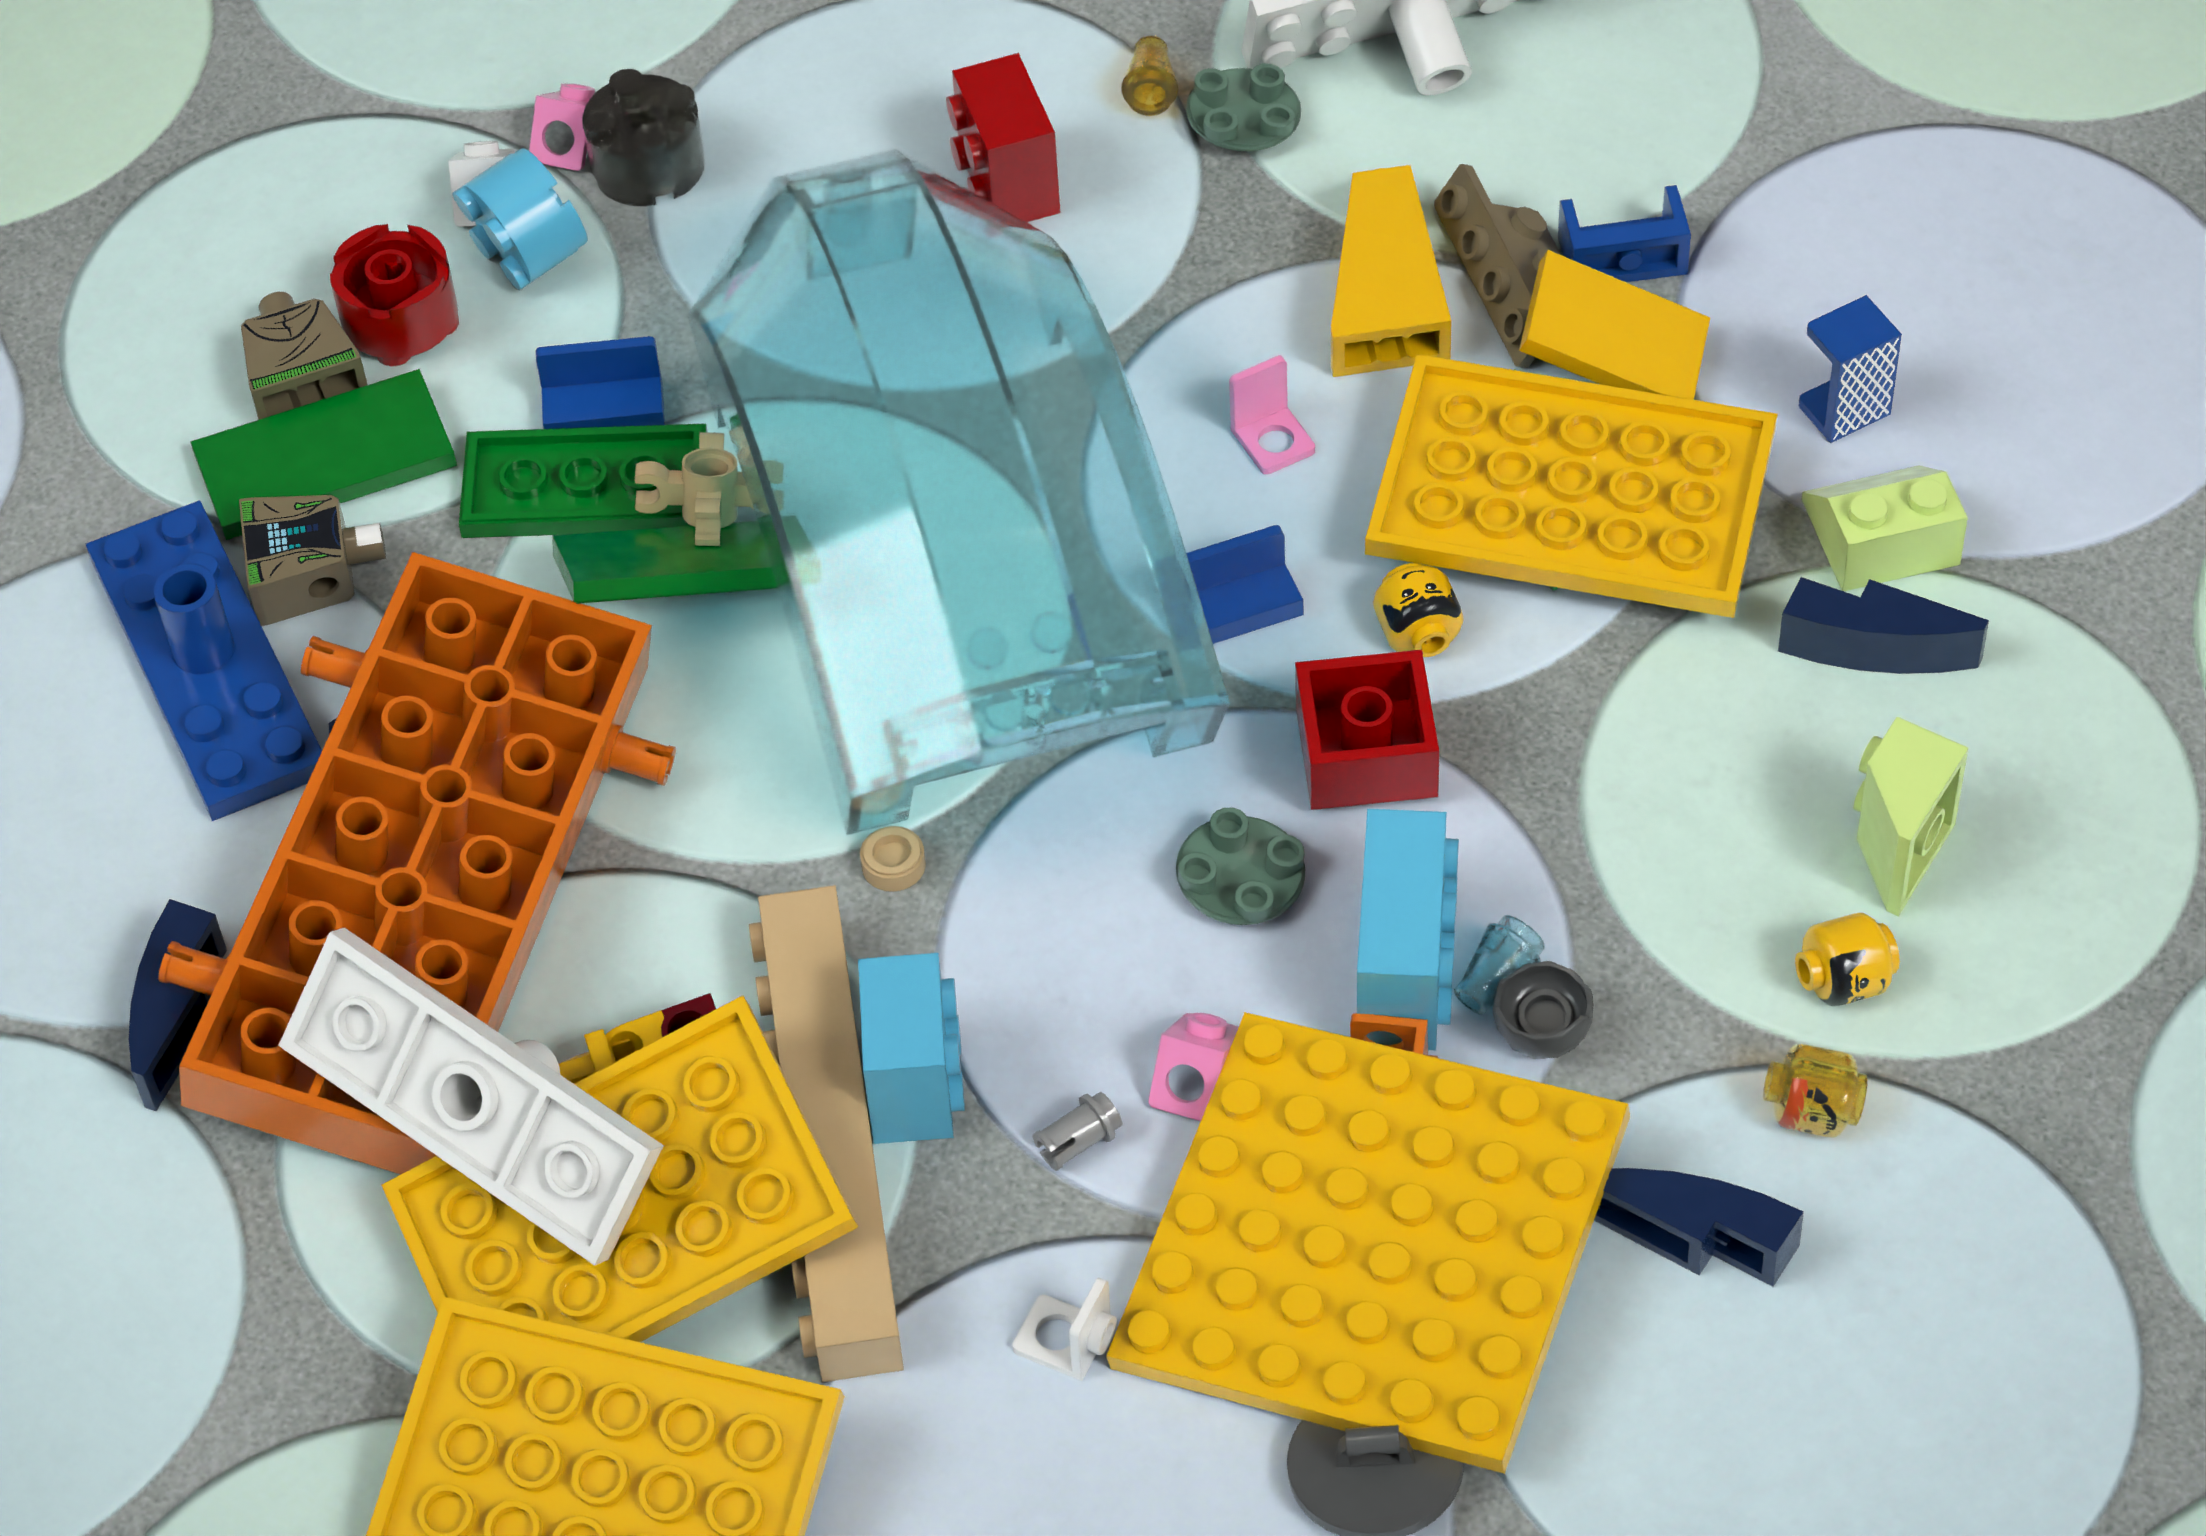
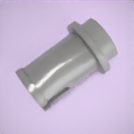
[1033,1092,1122,1171]

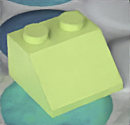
[1801,465,1968,591]
[1853,717,1968,917]

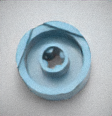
[452,148,588,291]

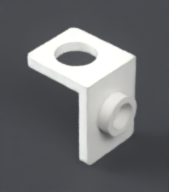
[448,141,515,227]
[1013,1277,1117,1381]

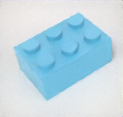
[1357,809,1459,1051]

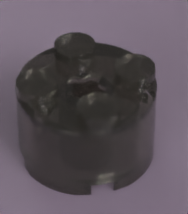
[582,68,705,207]

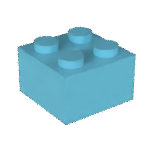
[858,953,965,1144]

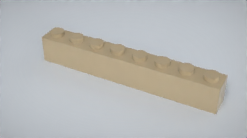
[749,885,904,1382]

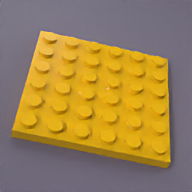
[1106,1012,1630,1474]

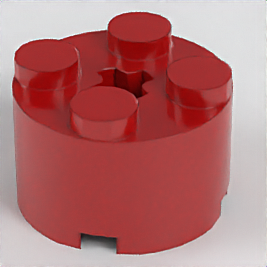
[330,224,459,366]

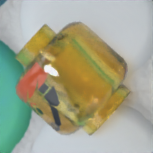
[1763,1044,1867,1138]

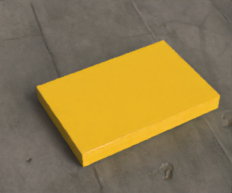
[1519,250,1710,400]

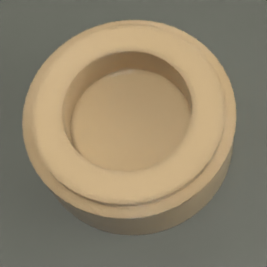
[860,826,926,892]

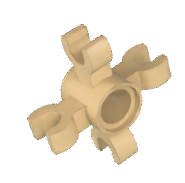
[635,432,784,546]

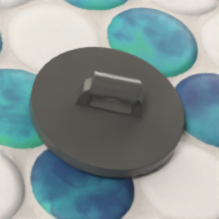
[1287,1420,1464,1536]

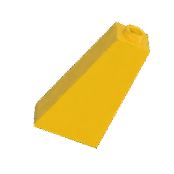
[1331,165,1452,377]

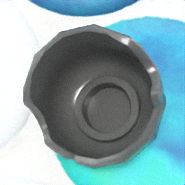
[1492,961,1594,1059]

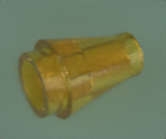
[1121,36,1178,116]

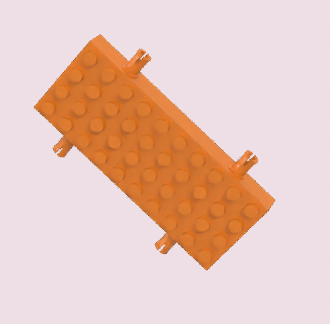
[159,552,676,1174]

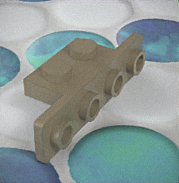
[1434,164,1561,368]

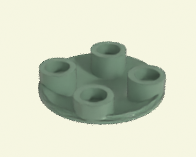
[1186,63,1301,151]
[1176,807,1305,925]

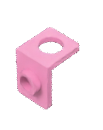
[529,83,616,171]
[1229,355,1315,475]
[1148,1013,1239,1121]

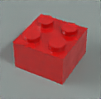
[946,53,1061,231]
[1295,649,1440,810]

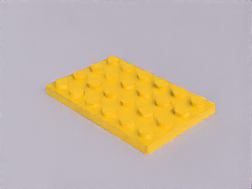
[1365,354,1778,618]
[381,995,858,1342]
[366,1296,845,1536]

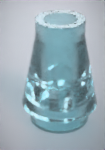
[1454,915,1545,1015]

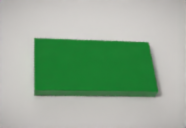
[190,369,457,540]
[459,423,708,538]
[552,518,821,604]

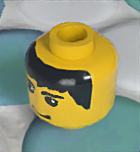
[1373,563,1464,657]
[1795,913,1900,1006]

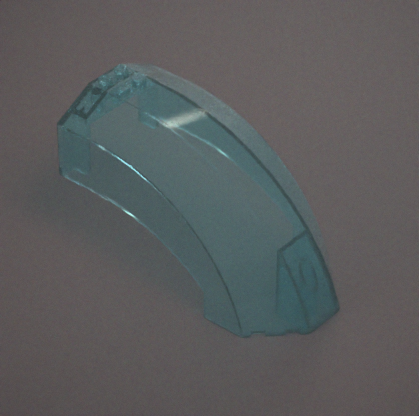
[688,149,1230,835]

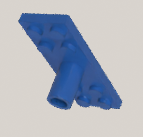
[85,500,322,821]

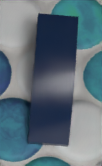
[1778,577,1989,674]
[128,899,227,1111]
[1594,1168,1804,1287]

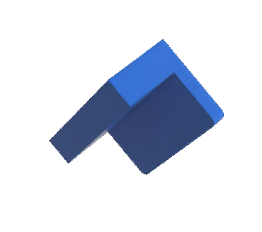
[536,336,665,429]
[1164,525,1304,652]

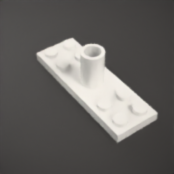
[1241,0,1520,95]
[278,928,664,1265]

